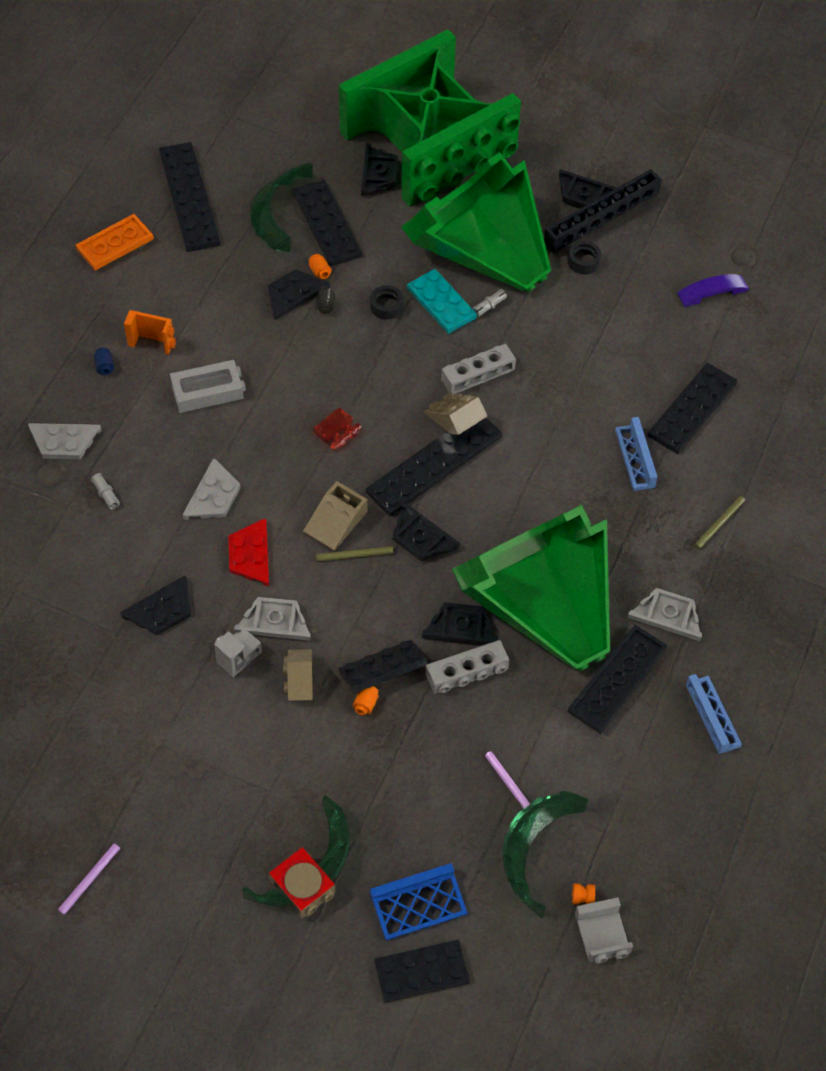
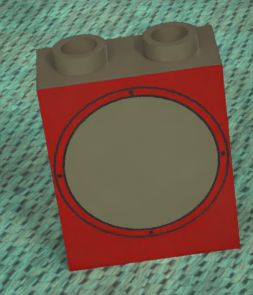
[269,847,335,919]

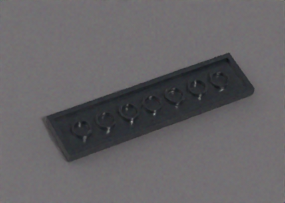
[159,142,220,252]
[366,417,502,517]

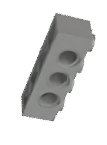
[441,344,516,394]
[425,640,509,694]

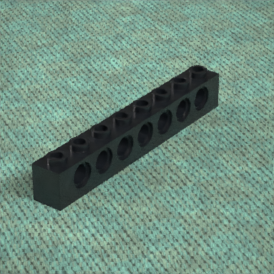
[544,169,662,253]

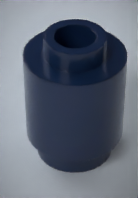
[94,348,114,375]

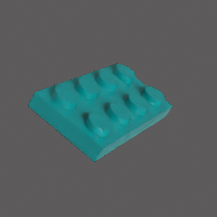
[407,269,477,334]

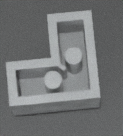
[214,628,262,678]

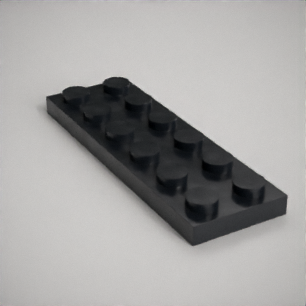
[293,180,362,266]
[647,362,737,454]
[567,625,668,734]

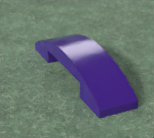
[677,274,749,307]

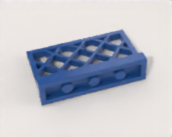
[369,863,468,941]

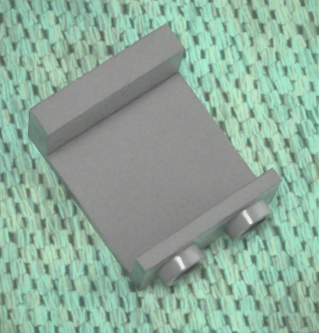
[575,898,633,964]

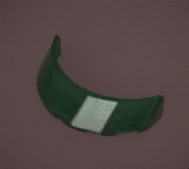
[250,163,313,252]
[503,791,588,918]
[242,795,349,906]

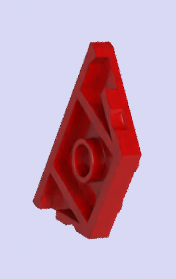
[228,519,269,586]

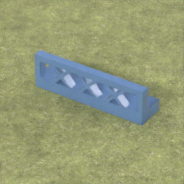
[615,417,658,491]
[686,674,742,754]

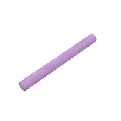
[485,751,539,821]
[58,844,120,915]

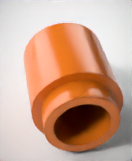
[309,254,331,279]
[352,686,379,716]

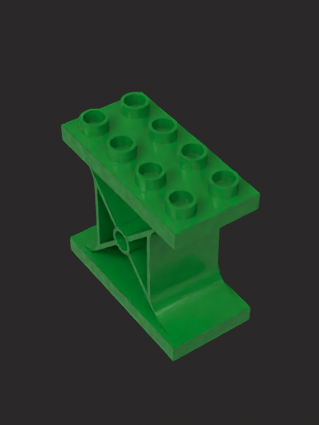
[339,29,521,207]

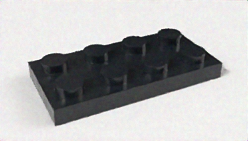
[338,640,427,693]
[374,939,470,1003]

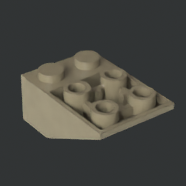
[424,393,487,435]
[303,481,368,551]

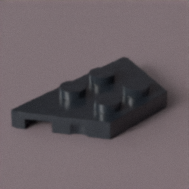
[361,143,398,196]
[559,169,616,208]
[268,269,330,320]
[392,502,460,562]
[120,575,191,635]
[422,602,498,645]

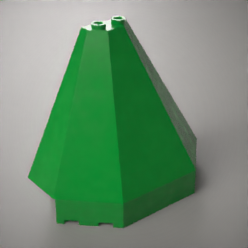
[401,152,551,293]
[452,505,610,671]

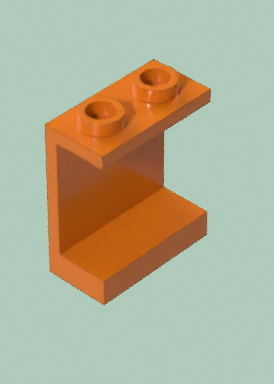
[124,310,176,355]

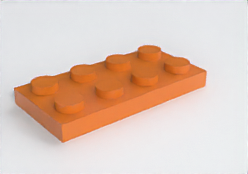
[75,214,154,271]

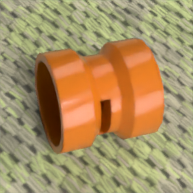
[572,883,595,905]

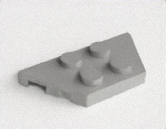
[28,423,101,459]
[182,459,241,520]
[628,588,702,641]
[234,597,310,641]

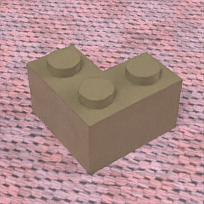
[283,649,313,701]

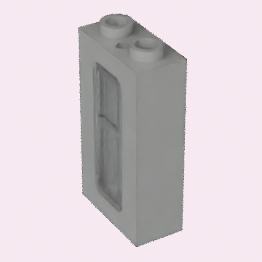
[170,360,246,413]

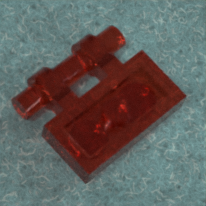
[313,407,362,451]

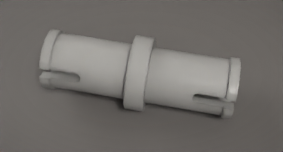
[472,289,507,317]
[91,473,120,509]

